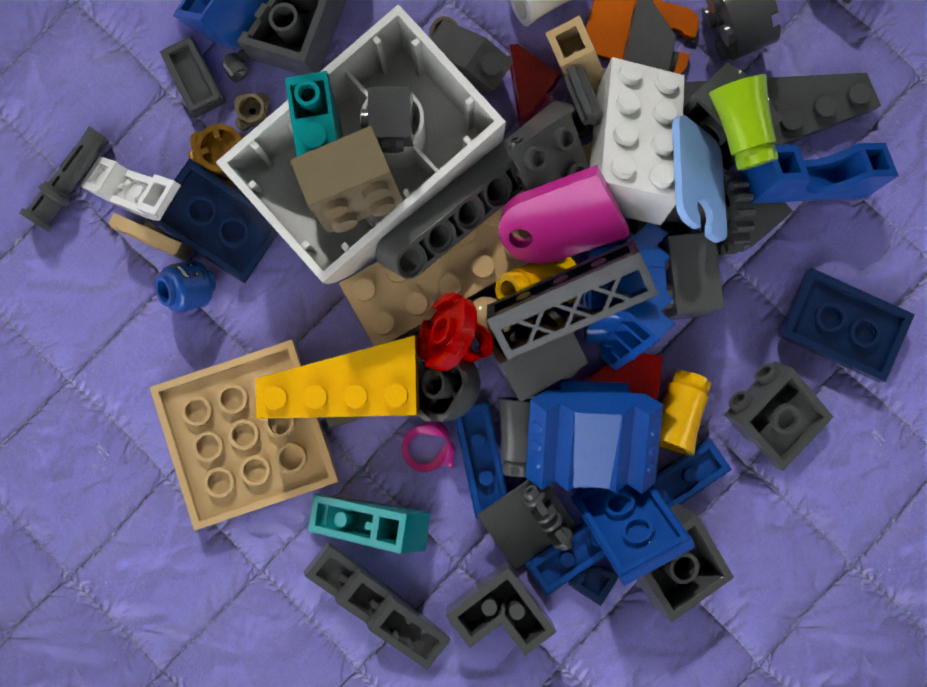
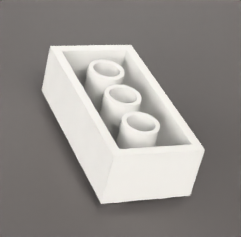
[590,57,685,225]

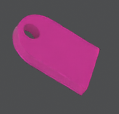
[499,165,629,264]

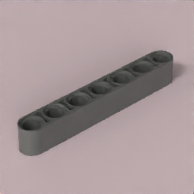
[376,101,592,279]

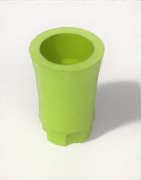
[709,74,778,170]

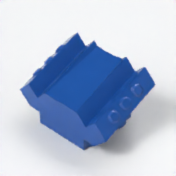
[583,223,675,371]
[526,380,664,494]

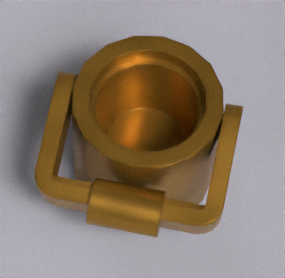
[188,124,243,188]

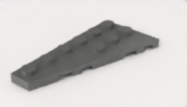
[683,73,881,169]

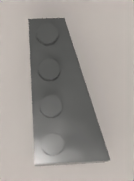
[236,0,346,75]

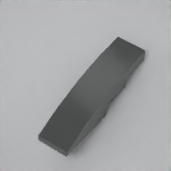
[304,541,451,670]

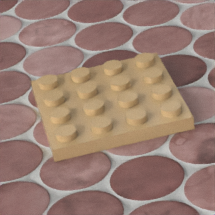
[149,340,340,531]

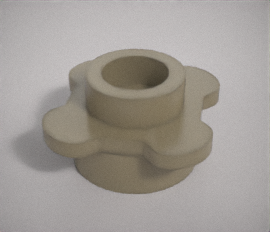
[234,93,270,131]

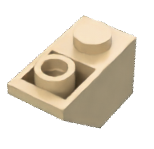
[545,15,604,97]

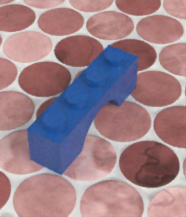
[738,143,899,204]

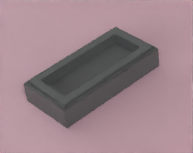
[159,36,226,118]

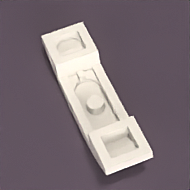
[80,156,181,221]

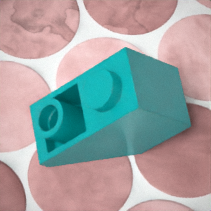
[285,71,343,157]

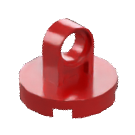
[417,292,494,372]

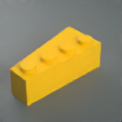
[256,335,419,419]

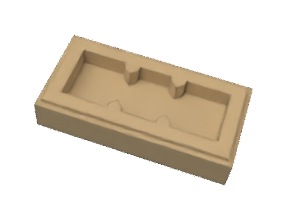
[108,212,192,261]

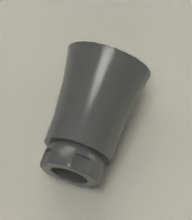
[498,397,531,477]

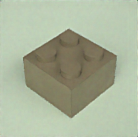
[290,126,404,234]

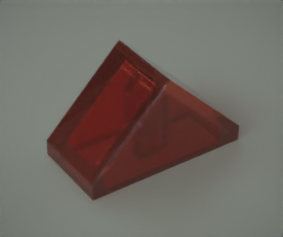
[508,44,559,128]

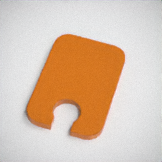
[586,0,699,74]

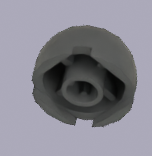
[417,357,481,422]

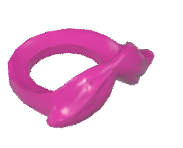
[401,421,455,473]

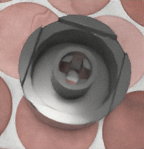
[701,0,781,61]

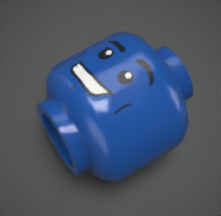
[155,260,216,313]

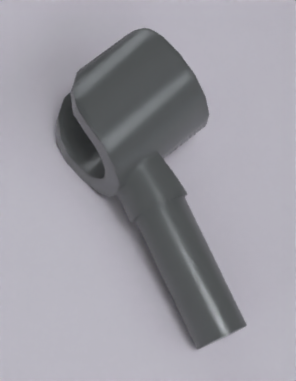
[223,49,249,83]

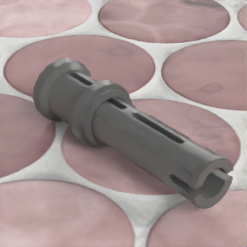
[19,126,110,232]

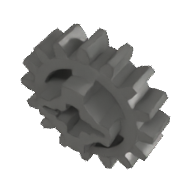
[701,171,756,255]

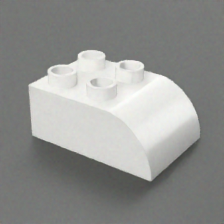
[216,4,506,284]

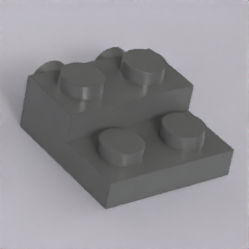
[724,361,833,471]

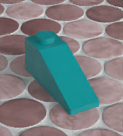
[308,494,431,554]

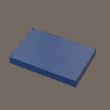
[571,484,695,586]

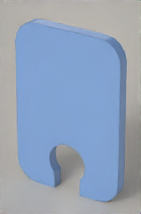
[672,115,727,243]

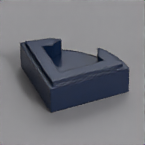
[568,566,619,606]

